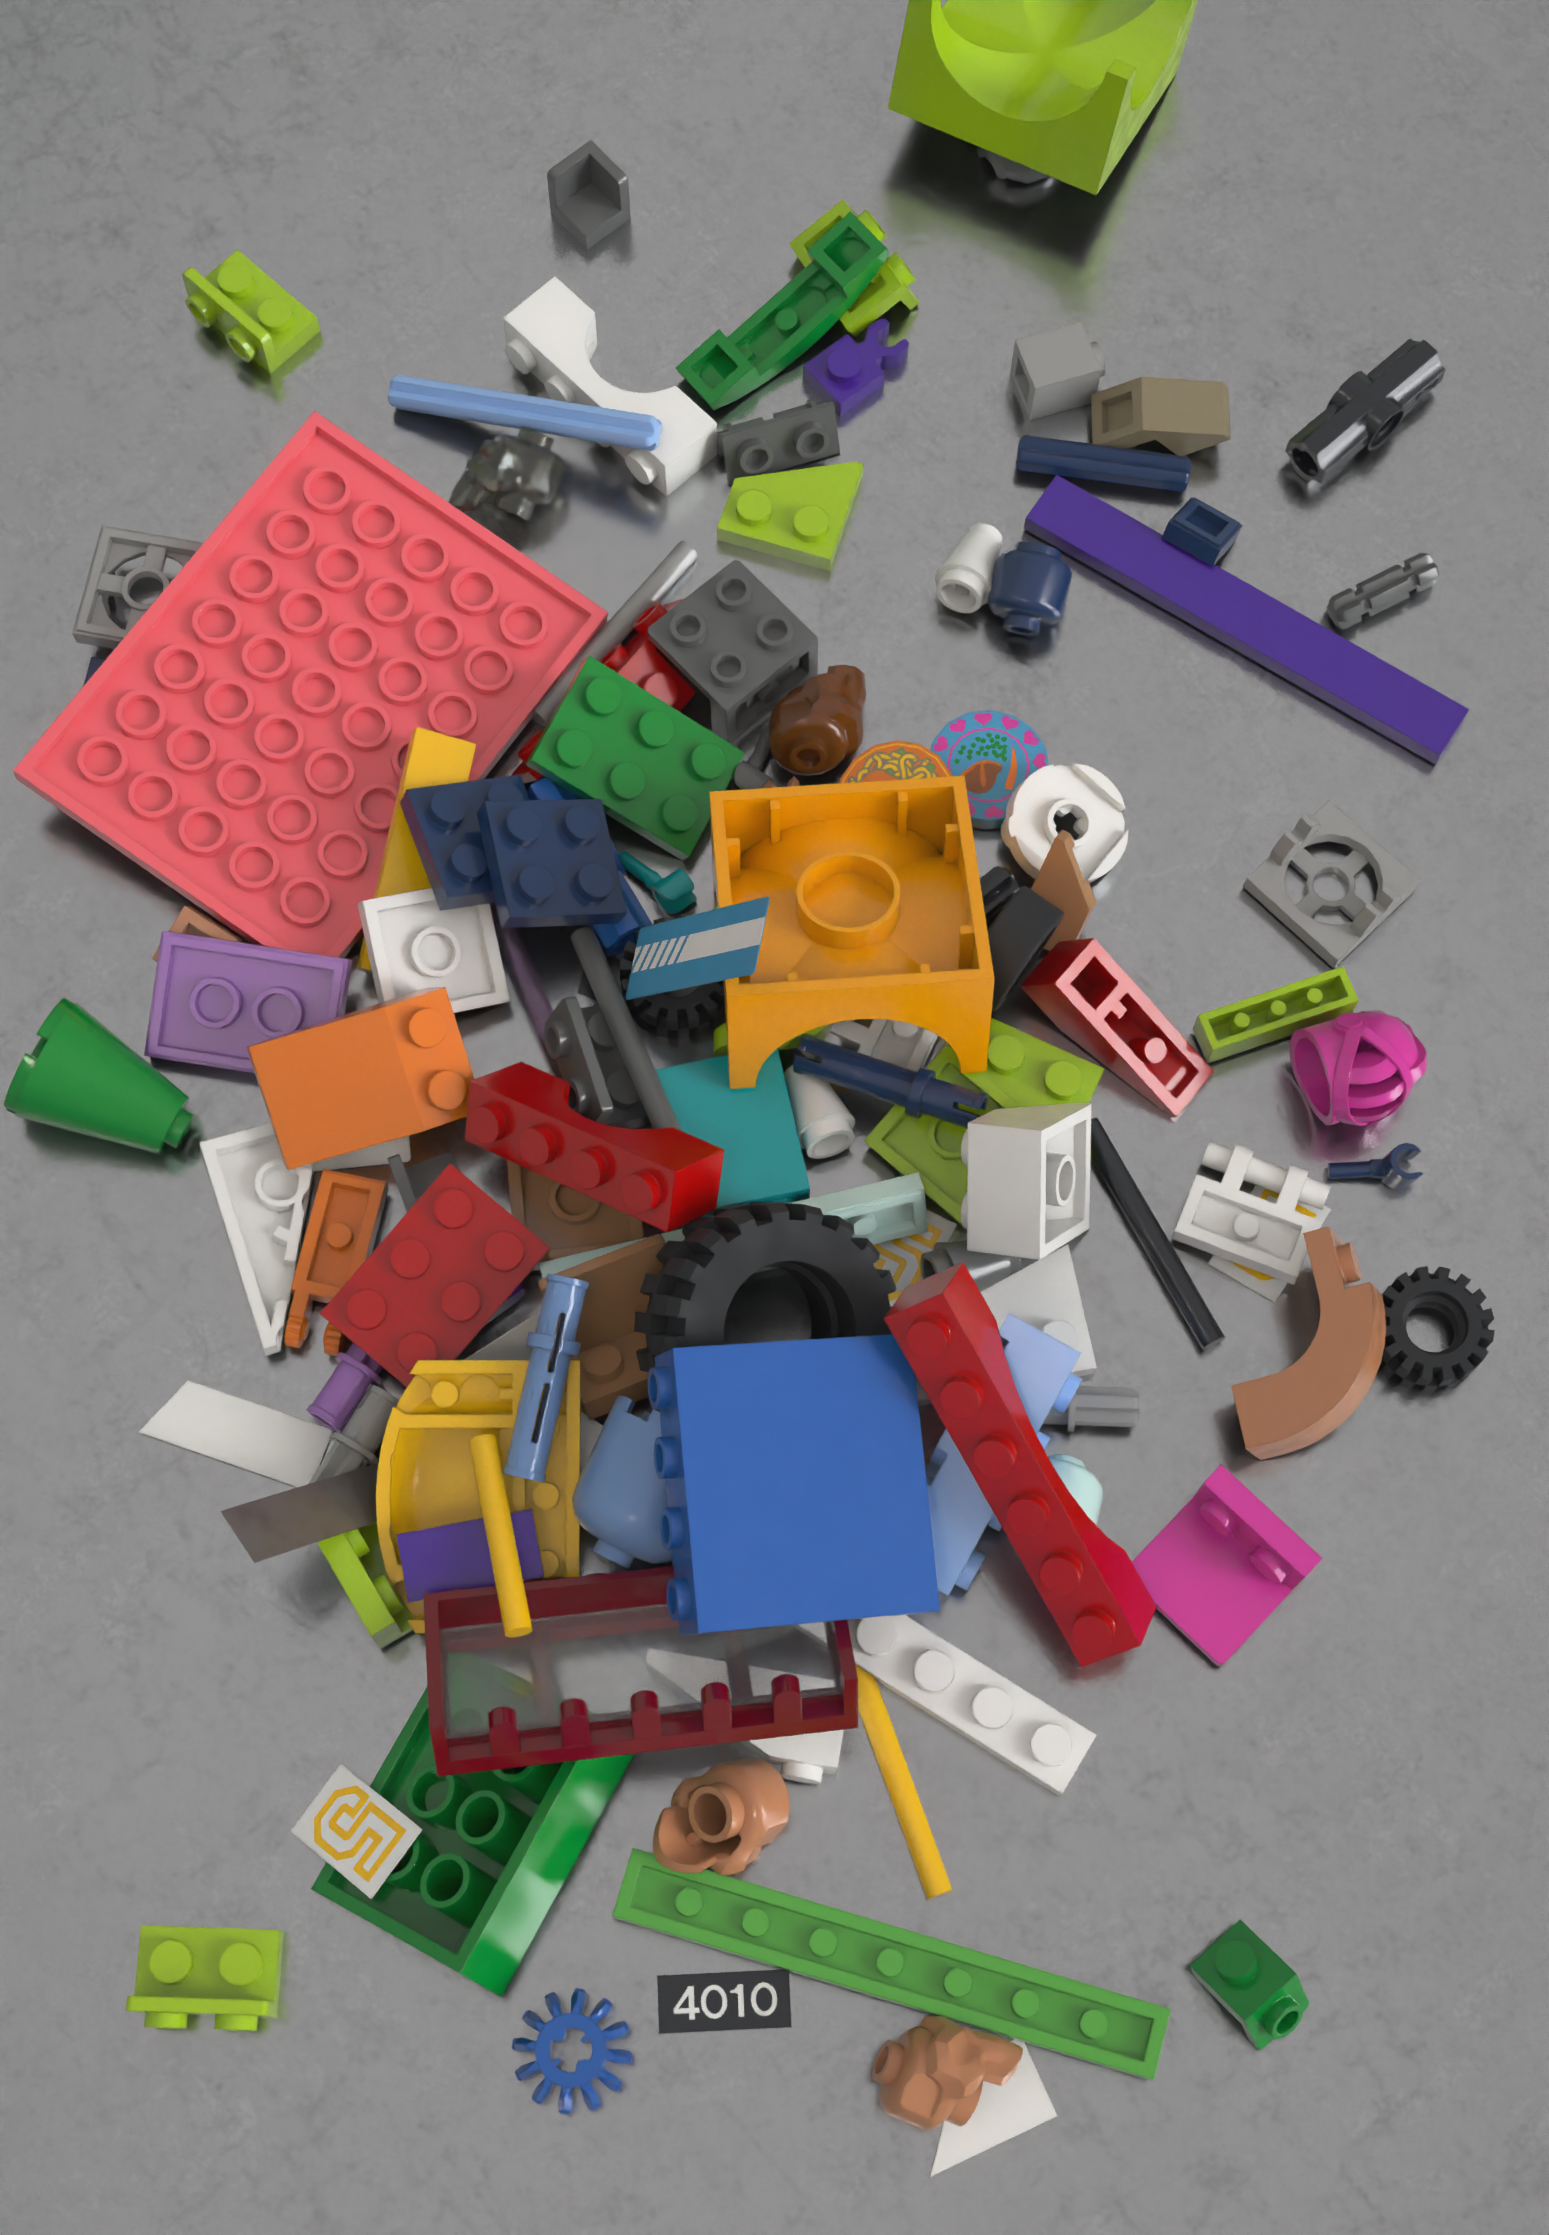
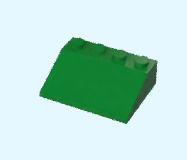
[311,1653,634,1997]

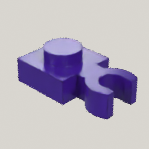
[803,319,909,417]

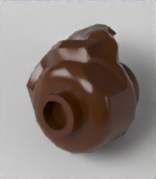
[768,665,866,776]

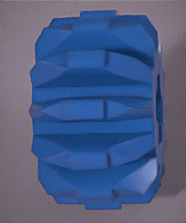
[512,1988,633,2114]

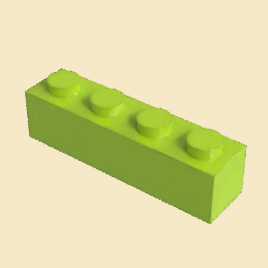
[1192,966,1359,1063]

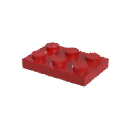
[320,1163,550,1388]

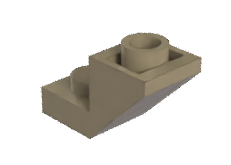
[1091,377,1231,456]

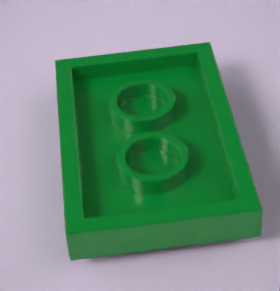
[525,655,745,860]

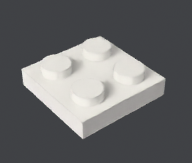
[357,888,510,1013]

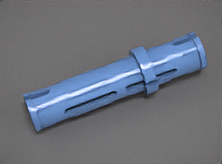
[503,1274,589,1483]

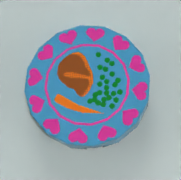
[931,710,1049,830]

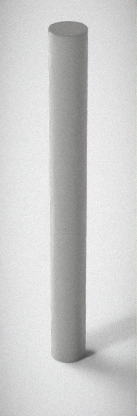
[532,541,698,727]

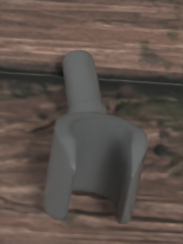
[732,725,773,790]

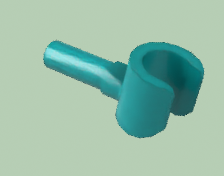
[619,851,697,914]

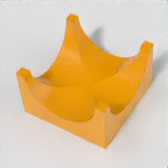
[709,776,994,1089]

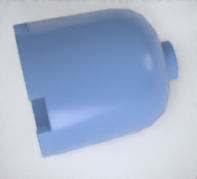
[572,1395,673,1569]

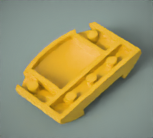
[376,1360,581,1633]

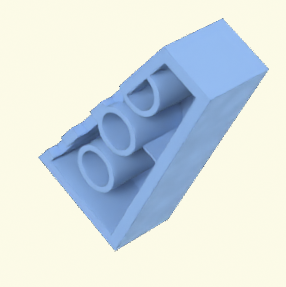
[925,1313,1082,1596]

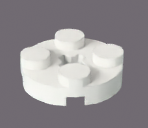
[1001,763,1128,883]

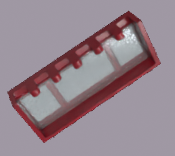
[423,1565,858,1777]

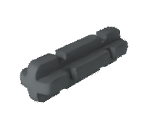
[1326,553,1439,629]

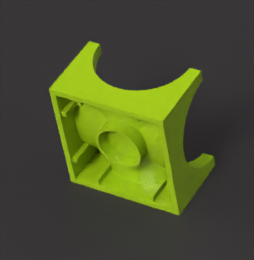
[888,0,1198,195]

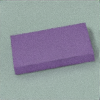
[144,931,352,1073]

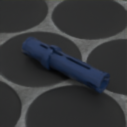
[793,1033,988,1129]

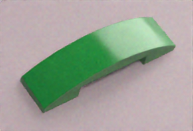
[675,211,889,411]

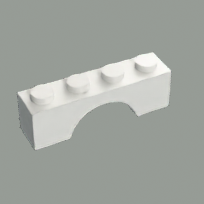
[503,276,717,497]

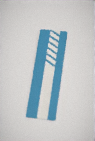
[626,896,770,1000]

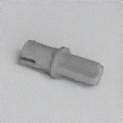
[308,1384,399,1484]
[1043,1386,1140,1432]

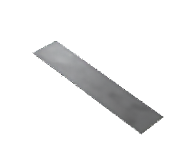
[220,1463,378,1563]

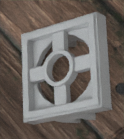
[72,525,203,649]
[1243,800,1421,968]

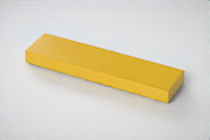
[356,727,476,974]

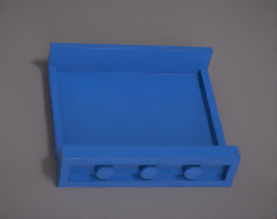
[648,1334,940,1636]

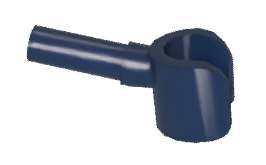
[1328,1143,1423,1190]

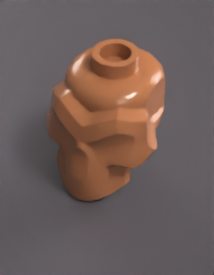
[653,1757,790,1875]
[872,2015,1023,2131]

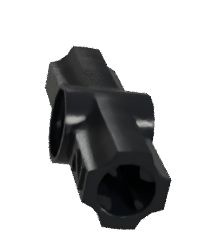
[1285,339,1446,483]

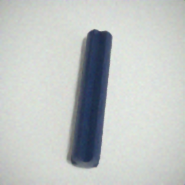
[1016,435,1191,492]

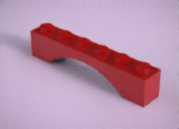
[884,1262,1157,1667]

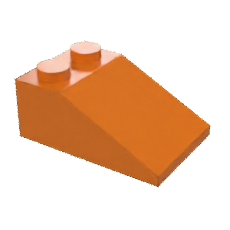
[246,987,474,1170]

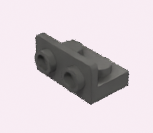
[544,996,651,1129]

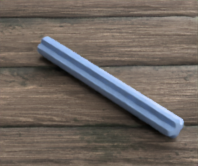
[388,375,662,451]

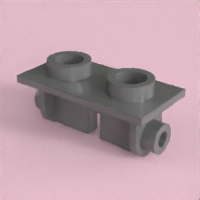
[717,399,840,485]

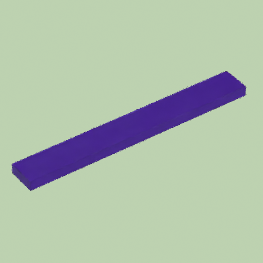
[1024,475,1470,764]

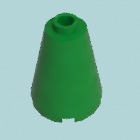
[4,998,195,1154]

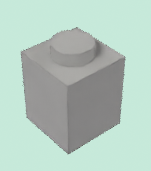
[1010,322,1106,421]

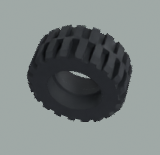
[634,1202,897,1372]

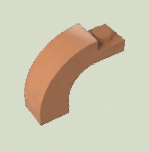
[1231,1226,1386,1460]

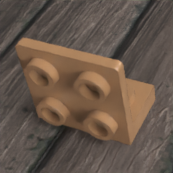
[539,1234,666,1420]

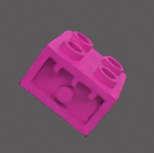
[1132,1464,1323,1666]

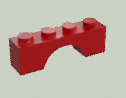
[465,1062,724,1232]

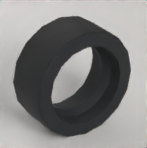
[987,886,1064,1011]

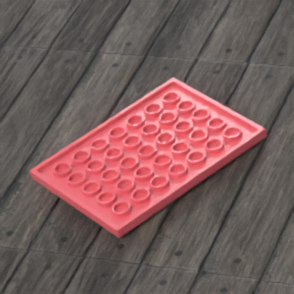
[13,411,608,958]

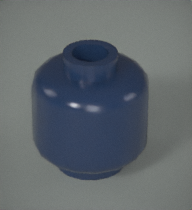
[987,542,1072,636]

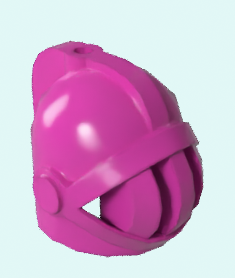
[1289,1010,1427,1126]

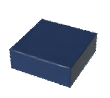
[1161,497,1243,567]

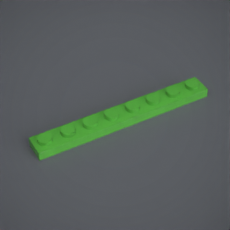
[612,1848,1171,2080]

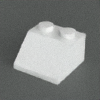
[961,1103,1091,1260]

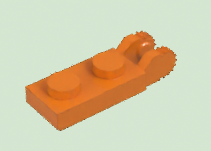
[284,1169,389,1356]

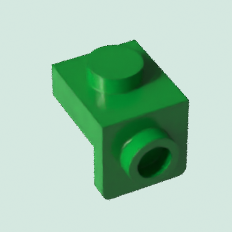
[1189,1919,1309,2050]

